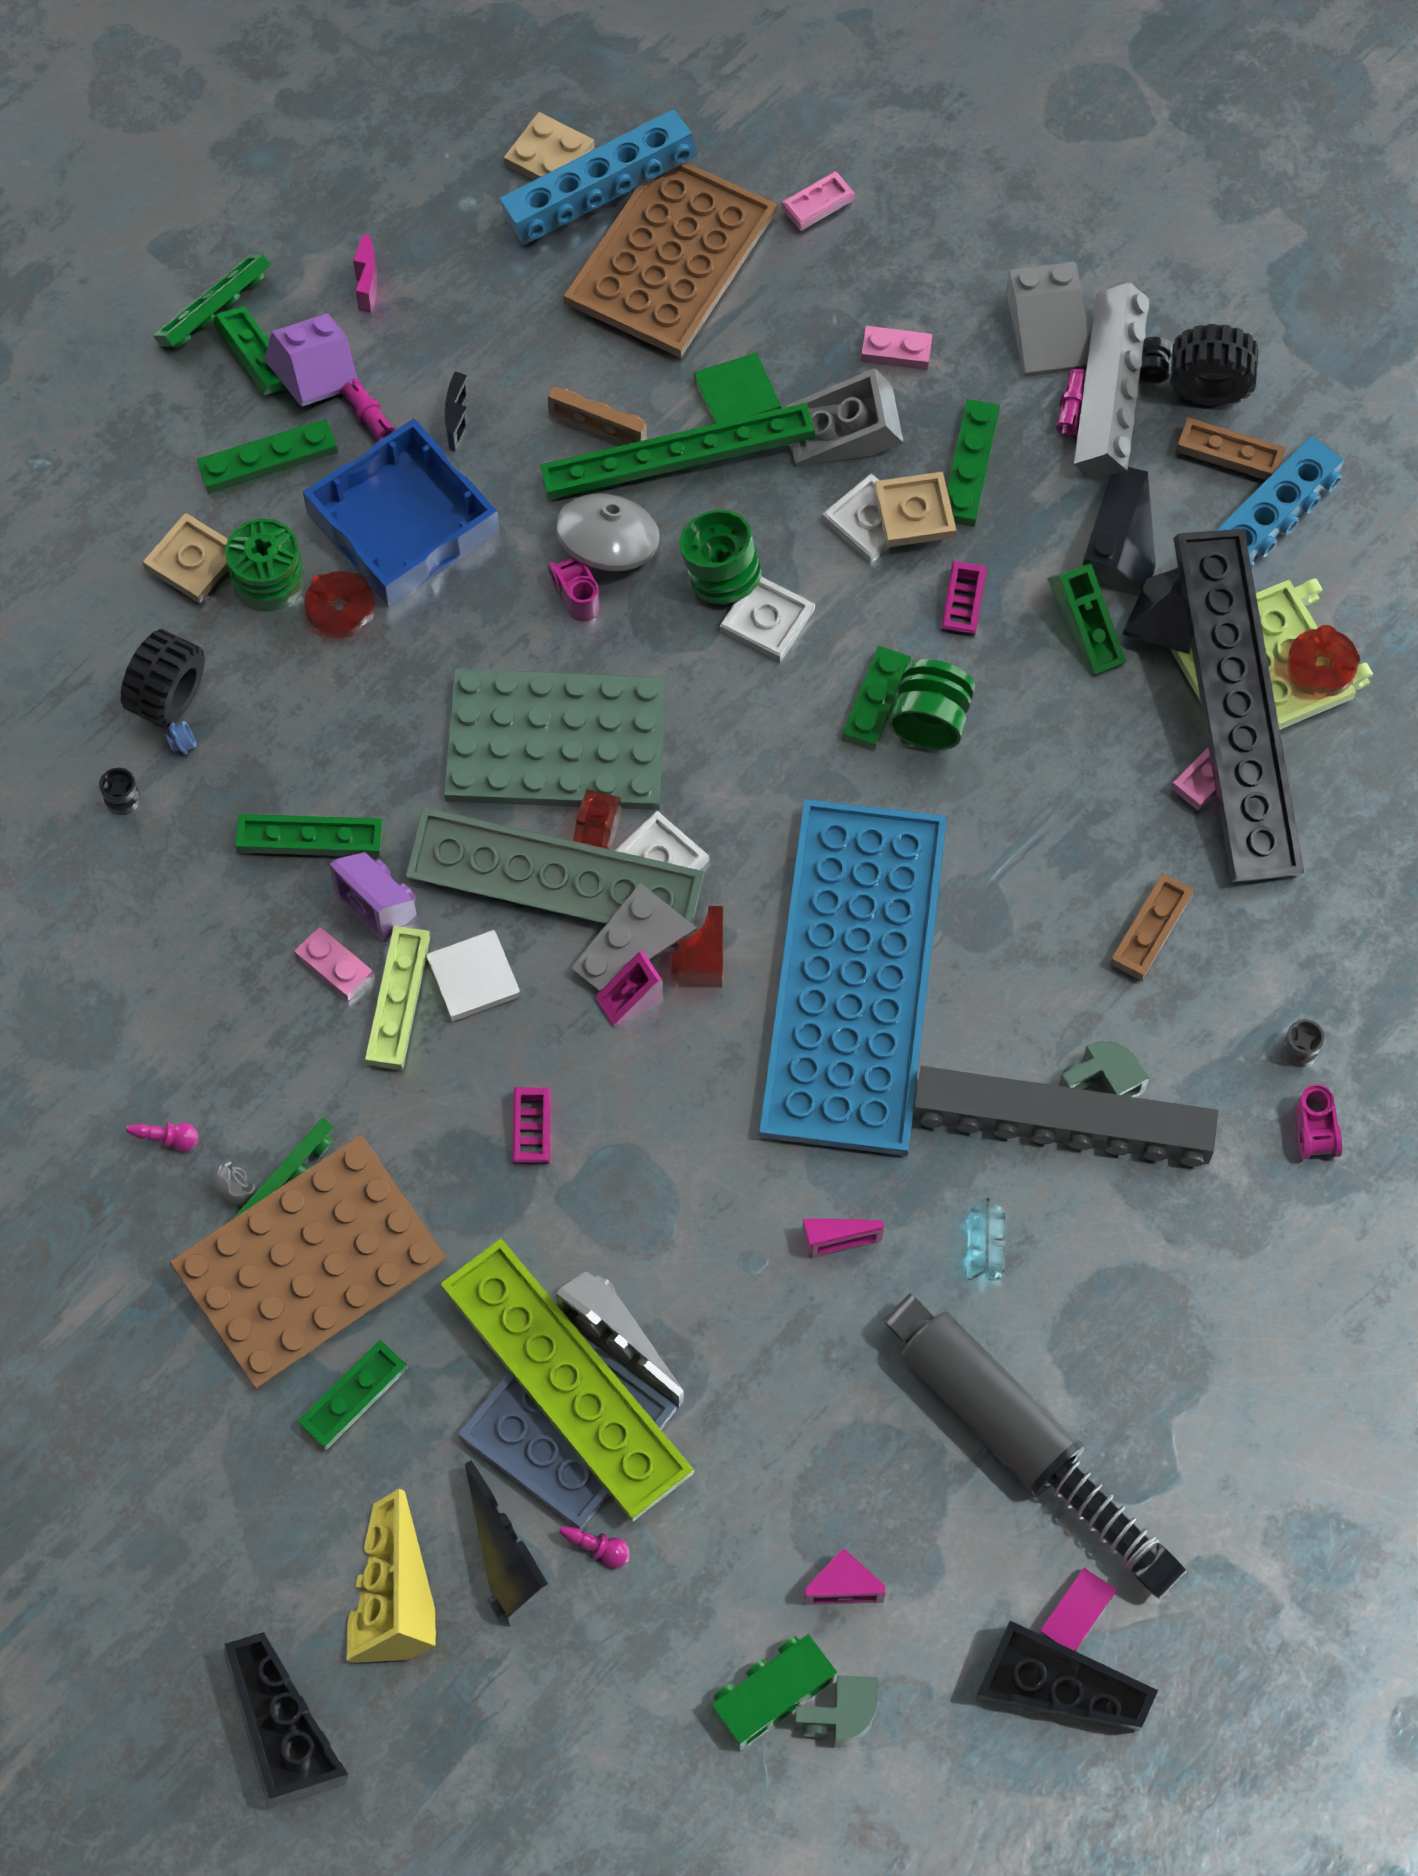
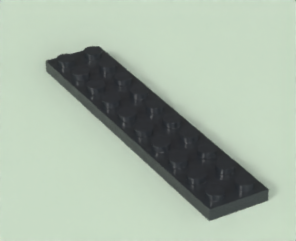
[1173,529,1304,882]

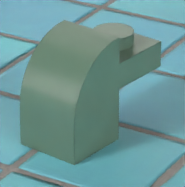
[1059,1042,1149,1097]
[795,1675,878,1748]

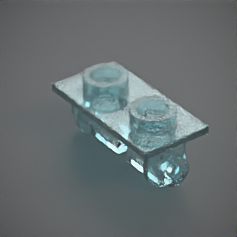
[965,1198,1006,1281]

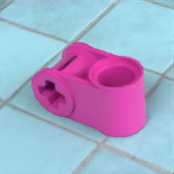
[547,558,600,621]
[1295,1084,1342,1160]

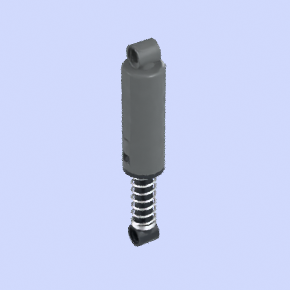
[883,1293,1187,1599]

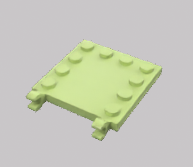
[1170,578,1373,730]

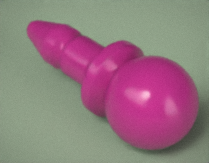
[126,1122,198,1153]
[559,1527,630,1569]

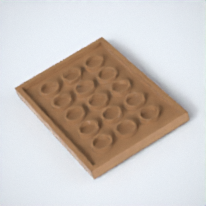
[564,162,777,358]
[170,1134,447,1390]

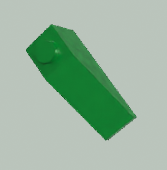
[1047,563,1127,675]

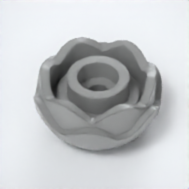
[213,1161,255,1205]

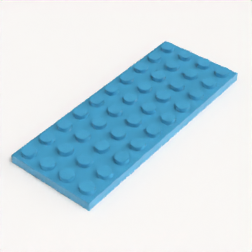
[759,799,947,1156]

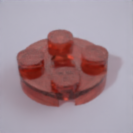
[304,571,375,639]
[1287,625,1360,697]

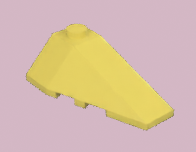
[347,1489,436,1663]

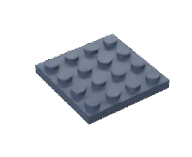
[458,1339,676,1530]

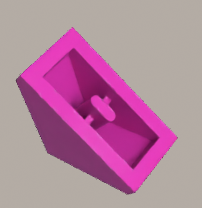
[595,951,663,1026]
[804,1548,886,1605]

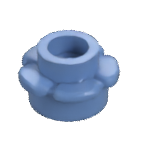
[165,721,196,755]

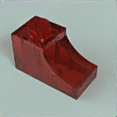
[573,789,622,850]
[671,906,723,988]

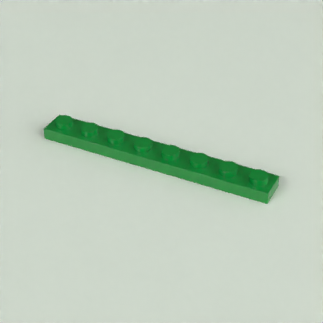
[540,403,815,500]

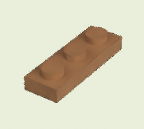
[548,386,647,445]
[1176,417,1286,480]
[1110,873,1195,981]

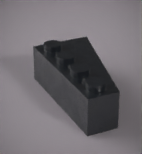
[976,1621,1158,1732]
[224,1632,348,1809]

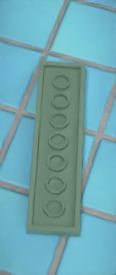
[406,807,705,943]

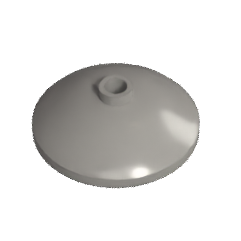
[556,493,660,571]

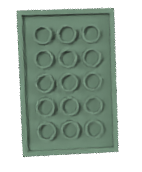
[444,669,666,810]

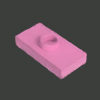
[782,171,855,231]

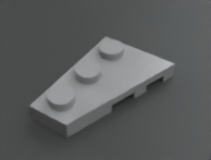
[571,883,698,991]

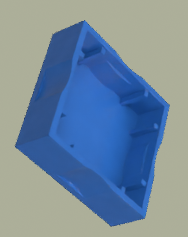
[303,418,499,607]

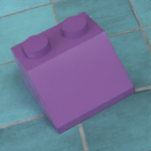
[264,313,357,407]
[329,852,417,942]

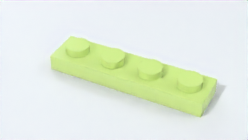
[365,926,431,1070]

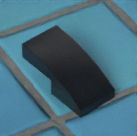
[445,371,469,452]

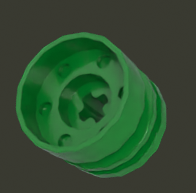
[679,509,762,604]
[225,518,305,612]
[888,659,976,750]

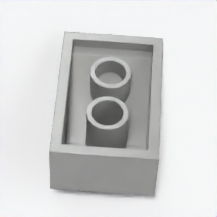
[1006,261,1089,377]
[784,368,904,466]

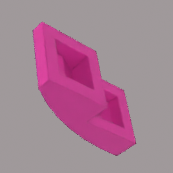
[353,234,377,313]
[1040,1568,1117,1651]

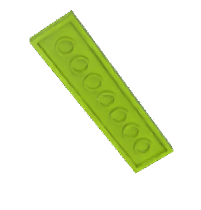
[440,1238,694,1522]

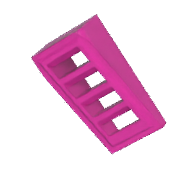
[941,561,987,635]
[512,1087,551,1163]
[802,1218,884,1258]

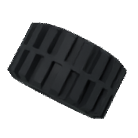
[1170,324,1258,406]
[120,629,205,728]

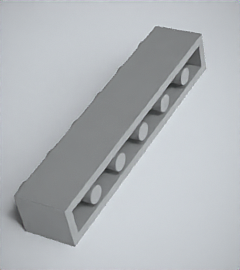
[1074,282,1149,480]

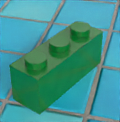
[711,1633,837,1751]

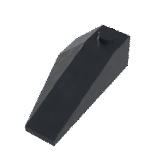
[1082,466,1156,596]
[465,1460,551,1627]

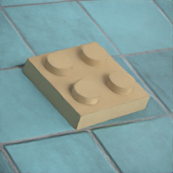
[504,112,595,180]
[874,472,957,547]
[143,513,229,603]

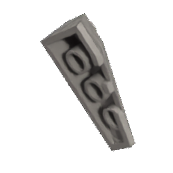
[556,1271,684,1407]

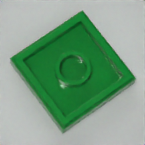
[694,352,781,424]

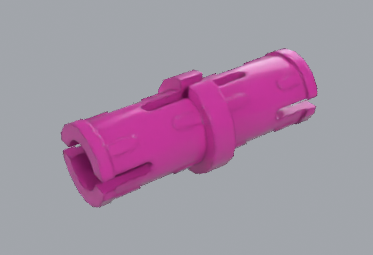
[1056,369,1086,436]
[341,379,395,442]

